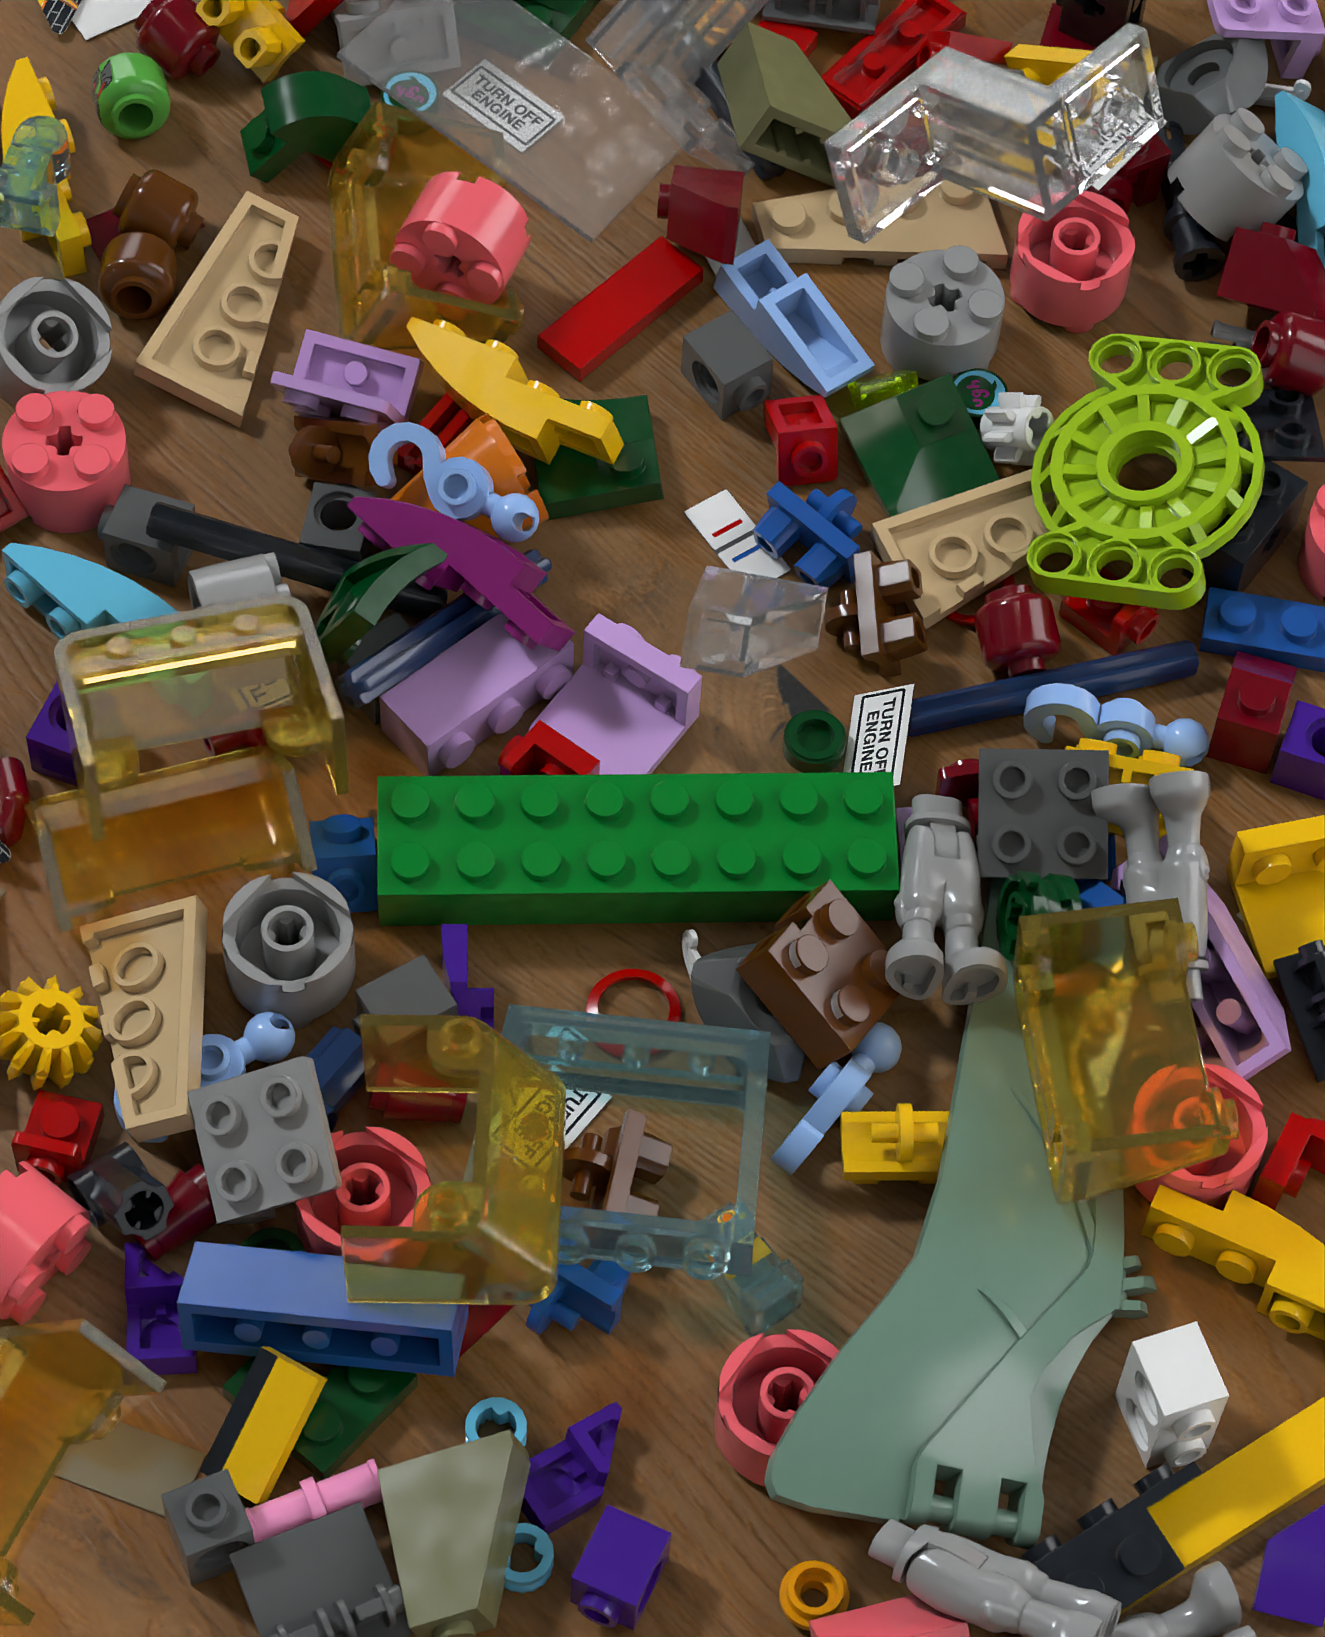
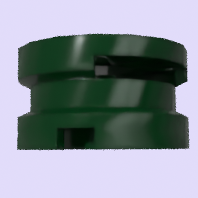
[996,870,1082,965]

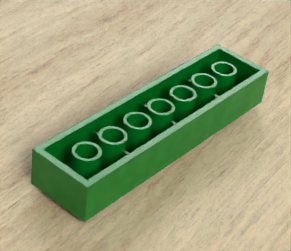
[377,772,900,926]

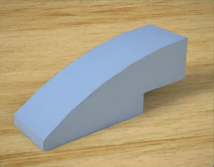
[713,239,875,398]

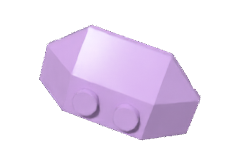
[1109,834,1291,1080]

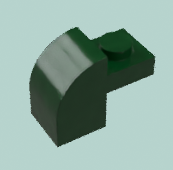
[240,71,378,183]

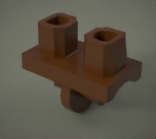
[288,414,398,487]
[824,550,928,678]
[556,1109,673,1245]

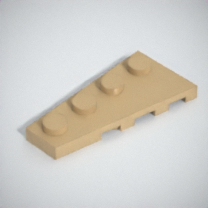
[752,165,1008,269]
[134,191,299,428]
[870,463,1057,629]
[79,895,208,1143]

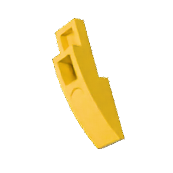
[1,57,92,278]
[406,316,624,465]
[1141,1184,1325,1341]

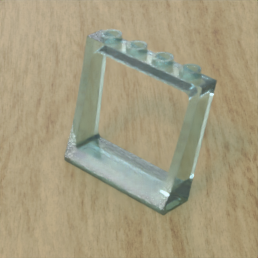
[454,1004,771,1280]

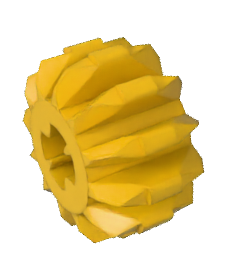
[0,975,103,1091]

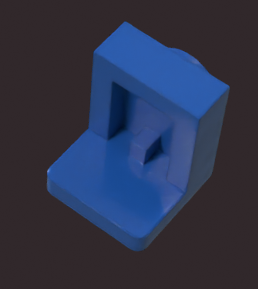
[309,814,378,913]

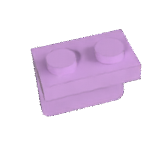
[1206,0,1325,79]
[270,329,425,431]
[529,613,702,775]

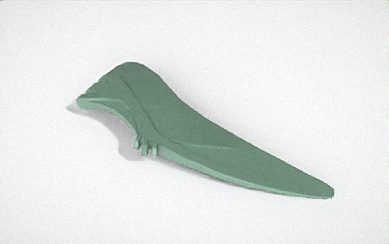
[764,878,1157,1550]

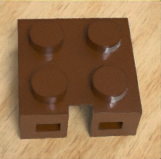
[735,880,900,1070]

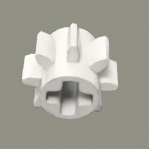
[980,392,1054,466]

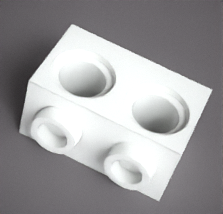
[1115,1321,1229,1468]

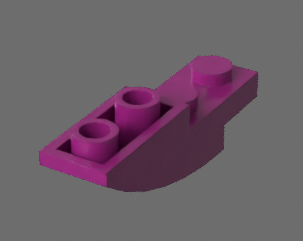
[347,496,575,651]

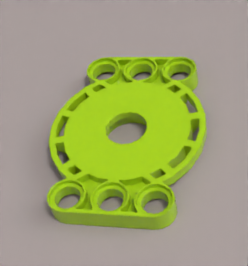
[1027,334,1265,610]

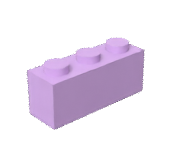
[379,612,574,776]

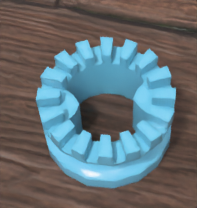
[465,1397,527,1446]
[504,1523,554,1593]

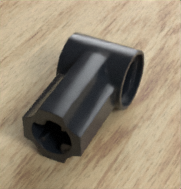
[66,1142,174,1241]

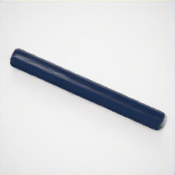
[341,549,552,705]
[907,640,1199,737]

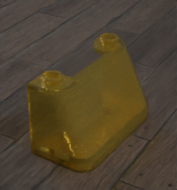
[328,101,524,350]
[1013,898,1239,1205]

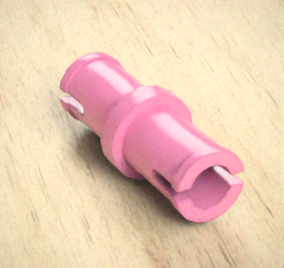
[245,1459,383,1544]

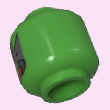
[92,52,171,139]

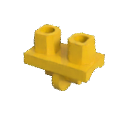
[196,0,305,83]
[840,1103,949,1184]

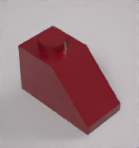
[657,165,744,265]
[1216,222,1325,321]
[1206,651,1297,774]

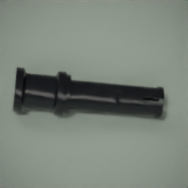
[1156,121,1226,282]

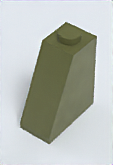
[717,21,867,187]
[377,1430,530,1637]

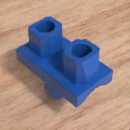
[753,481,863,595]
[508,1215,633,1335]

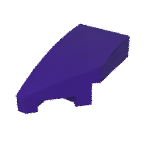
[441,924,494,1062]
[125,1242,197,1377]
[521,1401,622,1535]
[1251,1503,1325,1627]

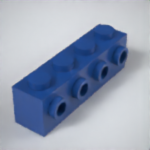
[177,1242,469,1377]

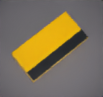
[200,1347,327,1504]

